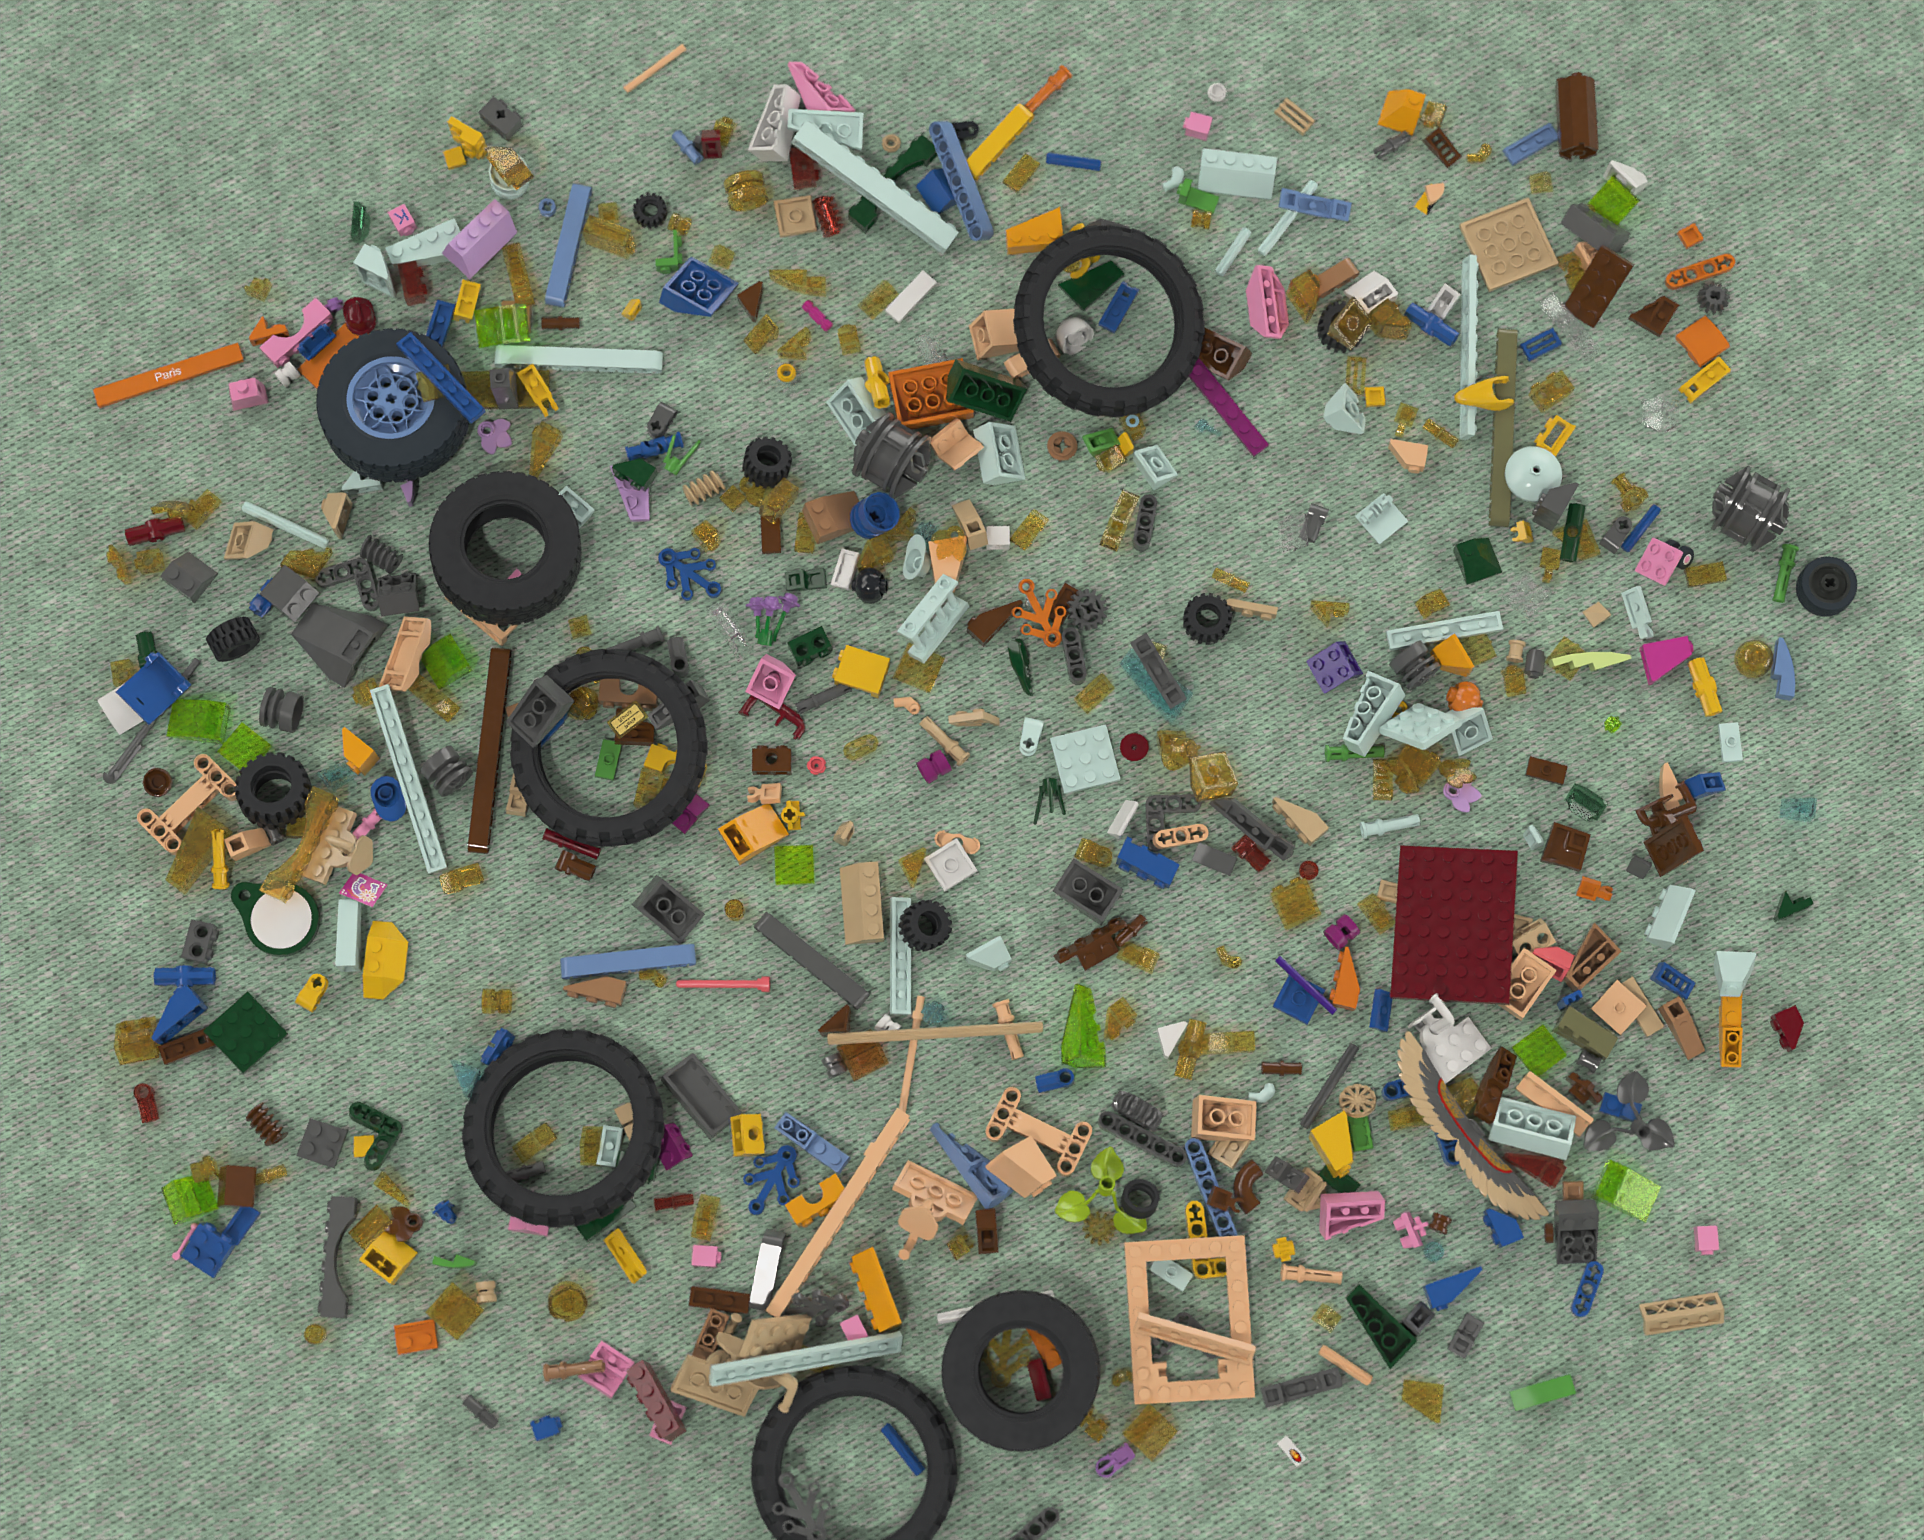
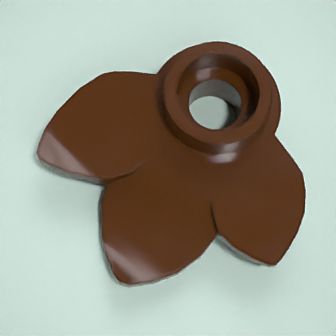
[383,1206,423,1242]

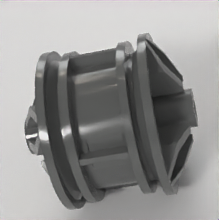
[852,412,931,499]
[1711,466,1791,552]

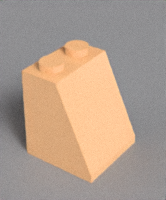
[969,309,1019,360]
[928,536,967,593]
[985,1136,1057,1198]

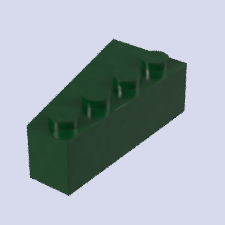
[1345,1283,1418,1369]

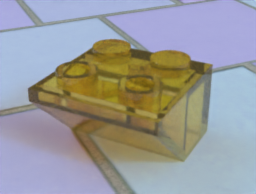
[484,146,534,190]
[1366,298,1412,341]
[1393,744,1442,788]
[114,1016,160,1065]
[425,1282,485,1341]
[1121,1404,1178,1462]

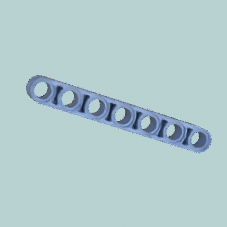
[929,121,993,241]
[545,183,592,308]
[560,944,696,979]
[1184,1138,1247,1260]

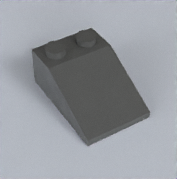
[506,675,574,748]
[1053,858,1123,926]
[632,875,705,944]

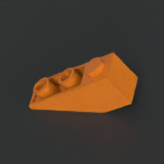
[1329,947,1360,1011]

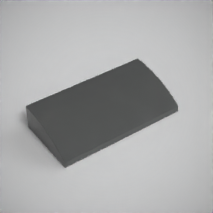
[661,1053,742,1140]

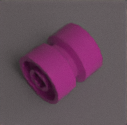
[916,749,952,784]
[1323,914,1361,951]

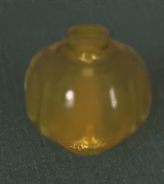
[566,686,599,721]

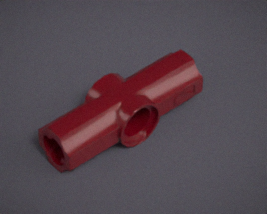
[125,515,185,546]

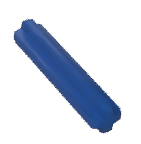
[1046,153,1101,171]
[1621,504,1661,552]
[881,1423,925,1476]

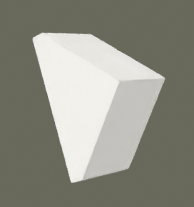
[1427,283,1460,320]
[1157,1021,1188,1059]

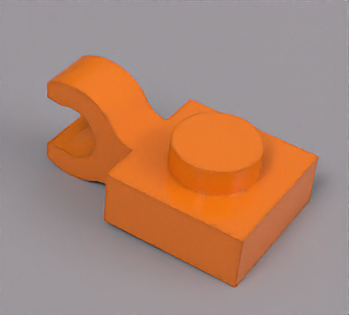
[1576,876,1613,901]

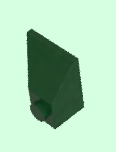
[1453,538,1502,585]

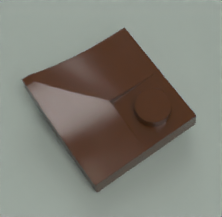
[1540,822,1591,872]

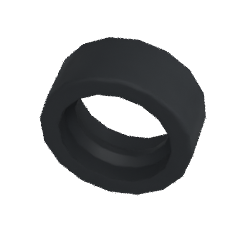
[1120,1179,1160,1219]

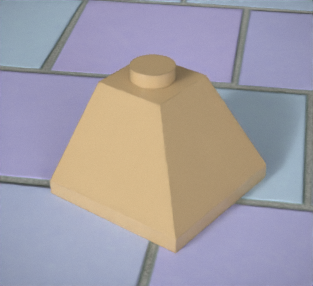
[321,492,353,539]
[224,521,273,560]

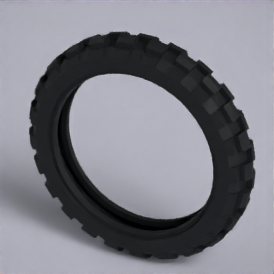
[1013,224,1205,418]
[510,649,708,847]
[462,1029,665,1228]
[751,1366,957,1540]

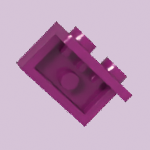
[659,1122,693,1171]

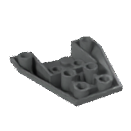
[291,603,388,688]

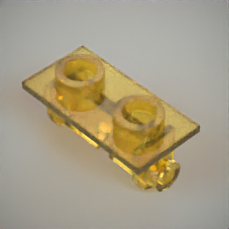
[1079,1409,1108,1442]

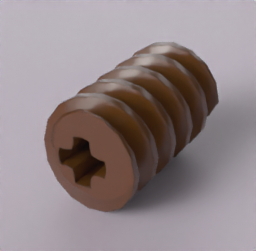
[246,1102,288,1146]

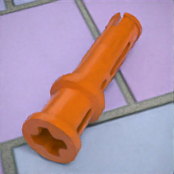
[1024,65,1073,113]

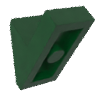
[1773,891,1814,922]

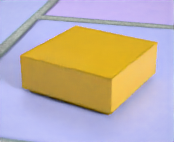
[443,146,467,170]
[1364,387,1385,407]

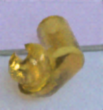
[1467,143,1492,163]
[1215,945,1242,969]
[639,969,666,988]
[1111,1369,1133,1387]

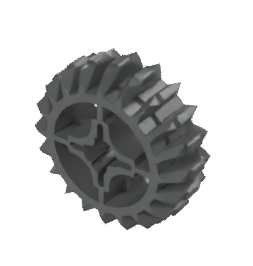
[1111,1091,1163,1131]

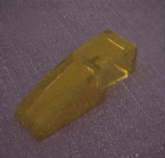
[769,270,826,297]
[1100,489,1140,552]
[407,674,460,723]
[1194,1031,1255,1055]

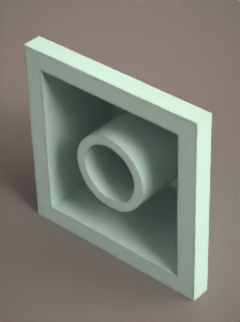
[1446,707,1493,756]
[966,936,1011,971]

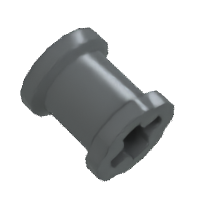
[264,826,287,846]
[1576,1049,1602,1074]

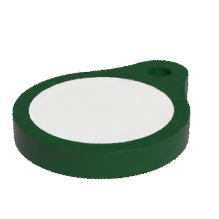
[231,882,320,957]

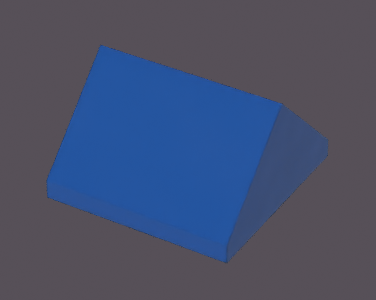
[916,168,957,214]

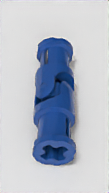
[625,431,684,461]

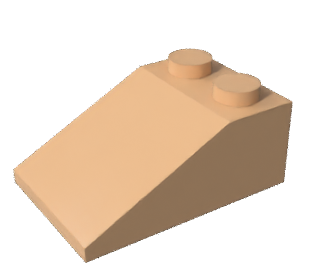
[1499,948,1556,1021]
[1191,1095,1256,1141]

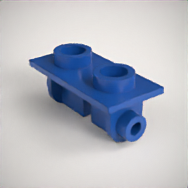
[297,323,336,361]
[249,578,272,617]
[481,1028,516,1065]
[432,1201,457,1224]

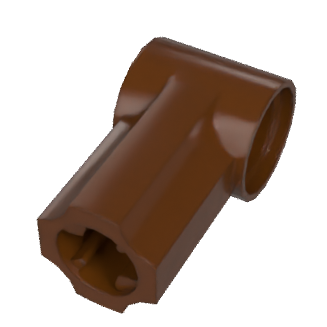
[555,850,596,882]

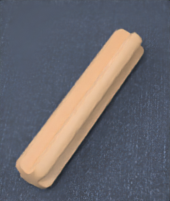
[1319,1345,1373,1385]

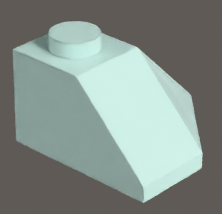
[1324,383,1366,434]

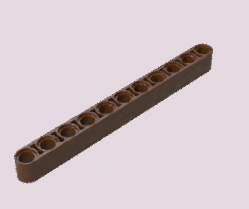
[468,647,512,854]

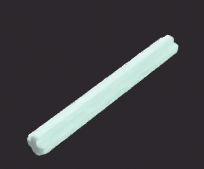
[1258,180,1318,256]
[242,501,329,548]

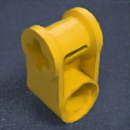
[295,974,329,1013]

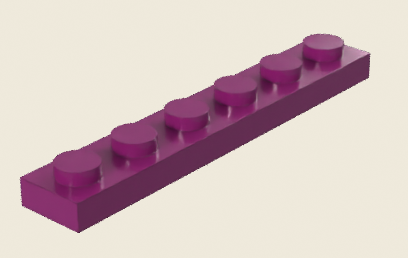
[1189,359,1269,457]

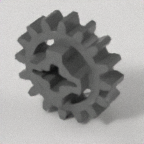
[1066,589,1108,631]

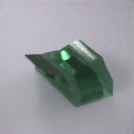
[350,201,370,243]
[1564,783,1608,822]

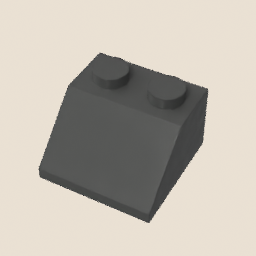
[160,552,218,604]
[260,565,319,622]

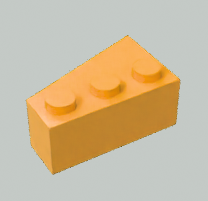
[1006,207,1063,255]

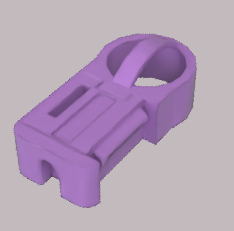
[1095,1443,1135,1478]

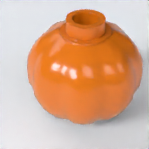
[1446,681,1483,711]

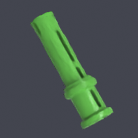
[1772,544,1799,603]
[1325,744,1384,762]

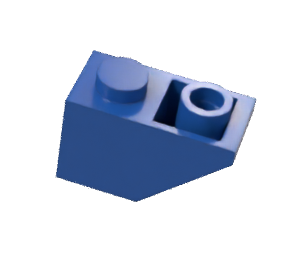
[1482,1208,1524,1248]

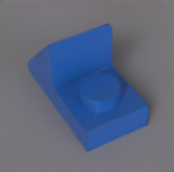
[1599,1092,1642,1122]

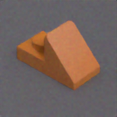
[249,316,290,346]

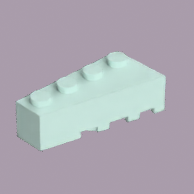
[385,218,460,271]
[1343,671,1405,757]

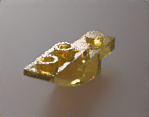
[502,242,535,308]

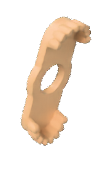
[934,830,980,854]

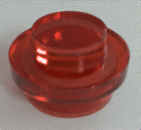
[1299,861,1319,880]

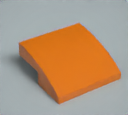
[1675,315,1730,367]

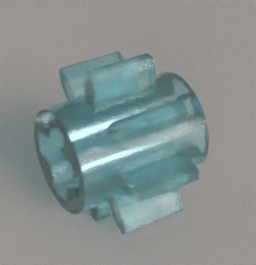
[914,521,939,543]
[921,1001,947,1026]

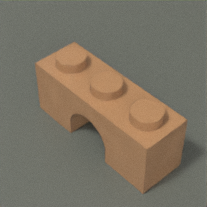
[598,679,658,711]

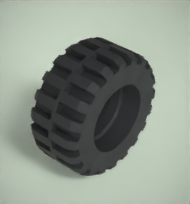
[234,752,313,830]

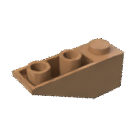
[563,976,628,1008]
[1658,996,1705,1060]

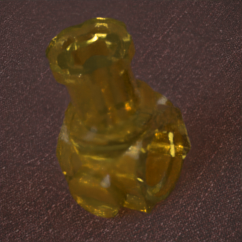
[1610,472,1649,512]

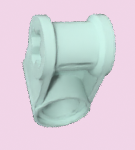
[1020,717,1044,756]

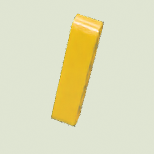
[966,103,1035,181]

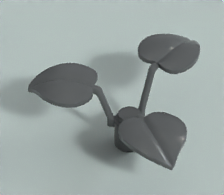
[1583,1071,1675,1151]

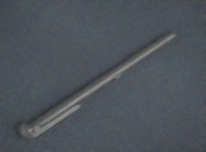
[103,658,201,784]

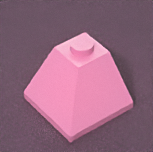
[745,654,796,709]

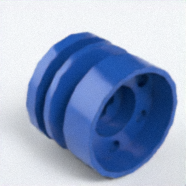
[850,492,900,539]

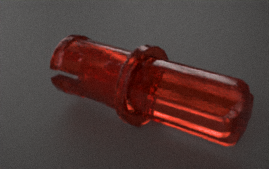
[654,1193,694,1211]

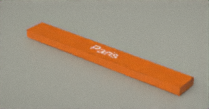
[93,342,244,408]

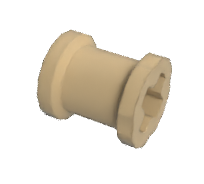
[1506,640,1526,663]

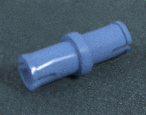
[672,130,703,165]

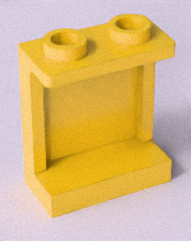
[832,645,890,699]

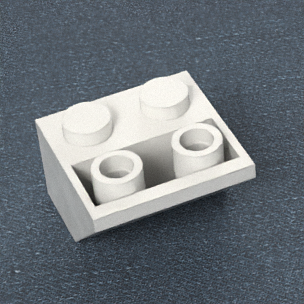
[1343,271,1398,321]

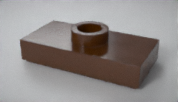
[1525,756,1568,785]

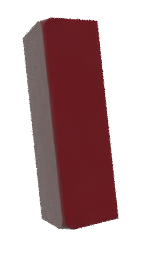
[1026,1358,1052,1401]

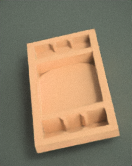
[379,616,431,692]

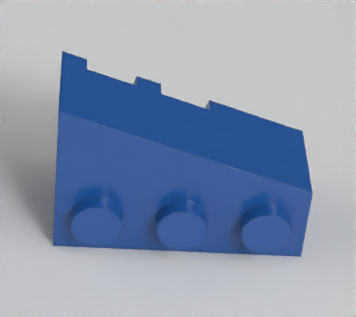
[1116,836,1180,889]

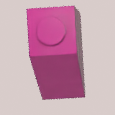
[1639,636,1693,685]

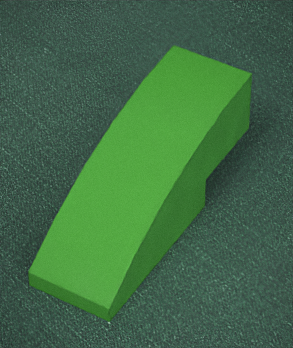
[1509,1374,1576,1411]

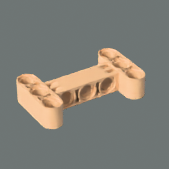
[137,754,237,856]
[986,1087,1092,1177]

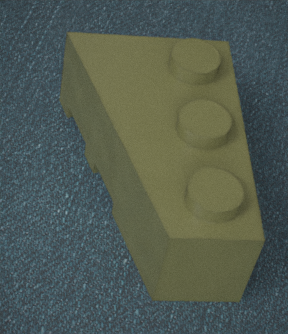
[1552,1006,1618,1061]

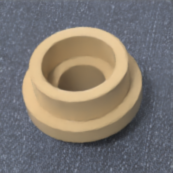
[882,134,901,153]

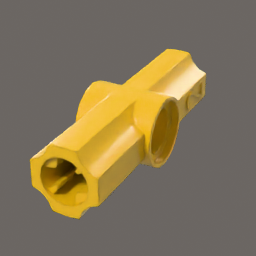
[864,356,890,409]
[1687,657,1722,717]

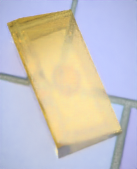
[857,280,899,320]
[1074,673,1115,714]

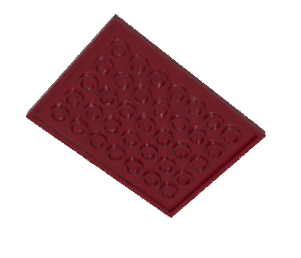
[1390,845,1518,1005]

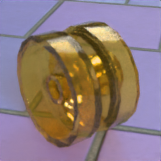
[723,170,769,212]

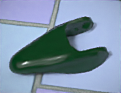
[1008,638,1033,696]

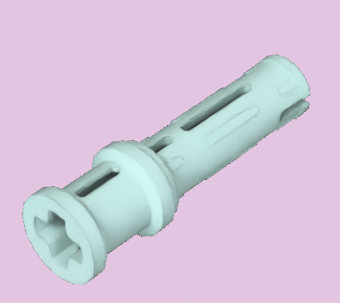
[1360,814,1420,839]

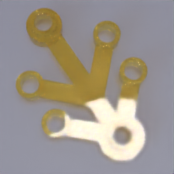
[981,1329,1032,1388]

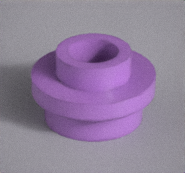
[325,298,343,313]

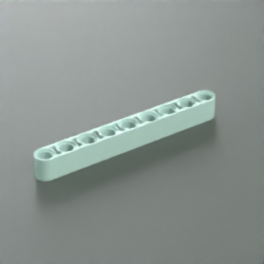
[494,345,663,374]

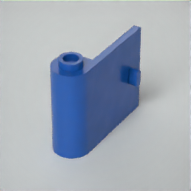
[115,652,192,725]

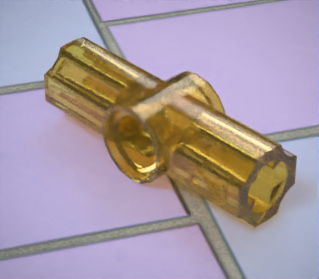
[1174,1018,1207,1080]

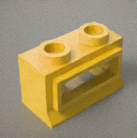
[1534,415,1576,457]

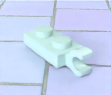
[1621,586,1654,639]

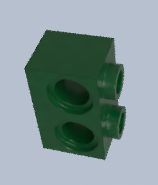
[787,626,832,667]

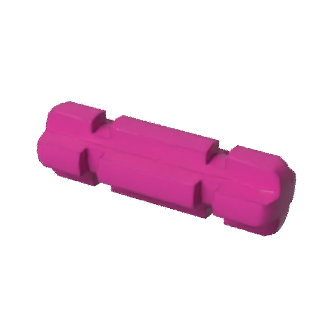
[802,300,832,332]

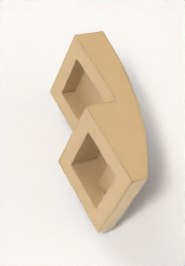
[506,773,528,817]

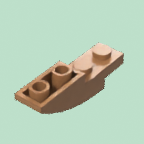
[691,1308,730,1361]

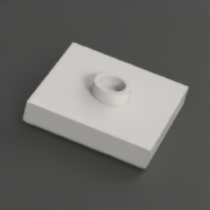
[924,838,977,892]

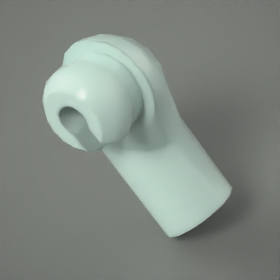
[1162,166,1184,192]
[1248,1083,1275,1103]

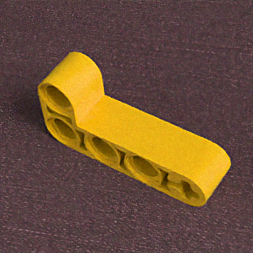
[1185,1201,1226,1280]

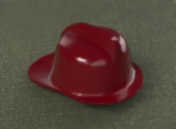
[343,296,376,335]

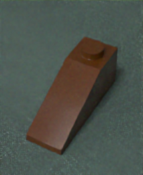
[967,600,1023,647]

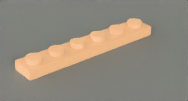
[1134,1312,1256,1365]

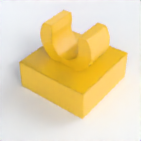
[1510,520,1534,543]

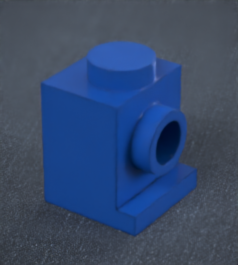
[530,1415,563,1441]

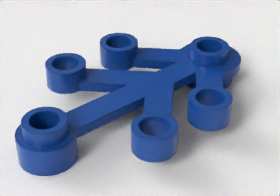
[658,548,722,601]
[743,1145,800,1215]

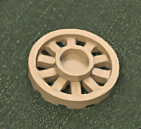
[1339,1084,1376,1118]

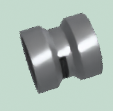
[821,1053,847,1079]

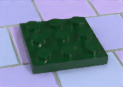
[203,991,288,1075]

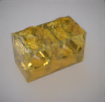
[1528,370,1575,413]
[633,767,668,808]

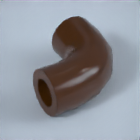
[1233,1159,1264,1215]

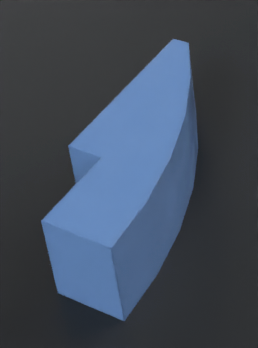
[1770,637,1795,701]

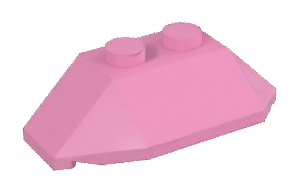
[1246,265,1289,339]

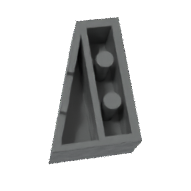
[1560,203,1631,253]

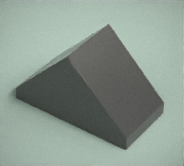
[1400,1301,1435,1337]

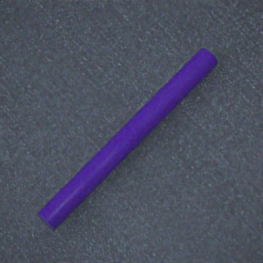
[1275,956,1338,1015]

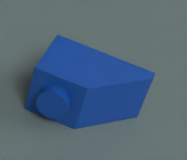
[1684,772,1726,800]

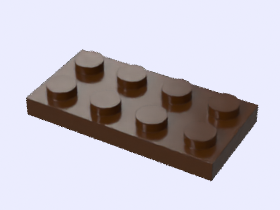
[1562,245,1635,329]

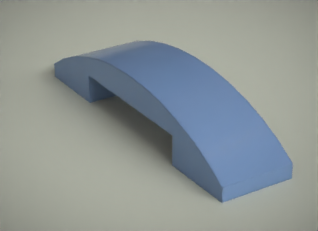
[1278,188,1351,221]

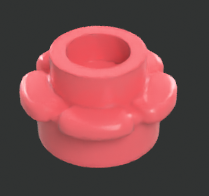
[807,756,826,775]

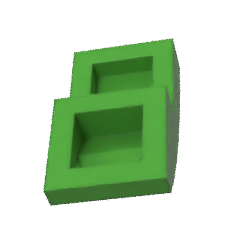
[432,1255,477,1269]

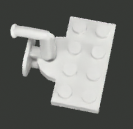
[1407,994,1492,1084]

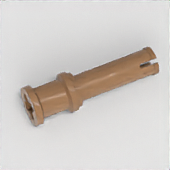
[543,1359,605,1382]

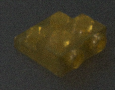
[1269,877,1321,931]

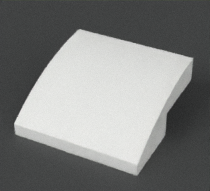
[97,683,144,735]

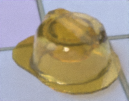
[1161,735,1201,771]

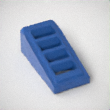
[1650,962,1696,1000]

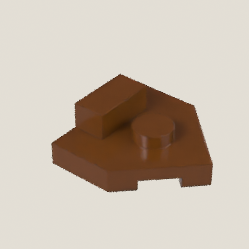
[1565,1072,1603,1106]

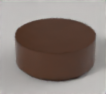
[1544,1223,1553,1243]

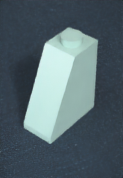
[1714,951,1756,997]

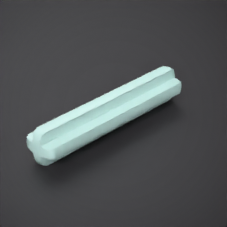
[1215,227,1251,277]

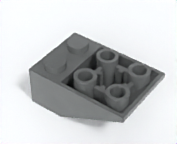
[1554,1199,1599,1264]

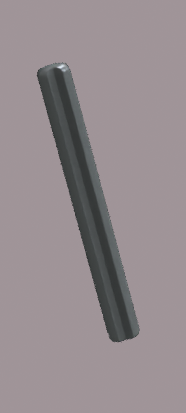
[1300,1043,1359,1129]

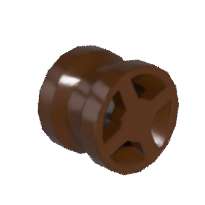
[1428,1212,1452,1235]

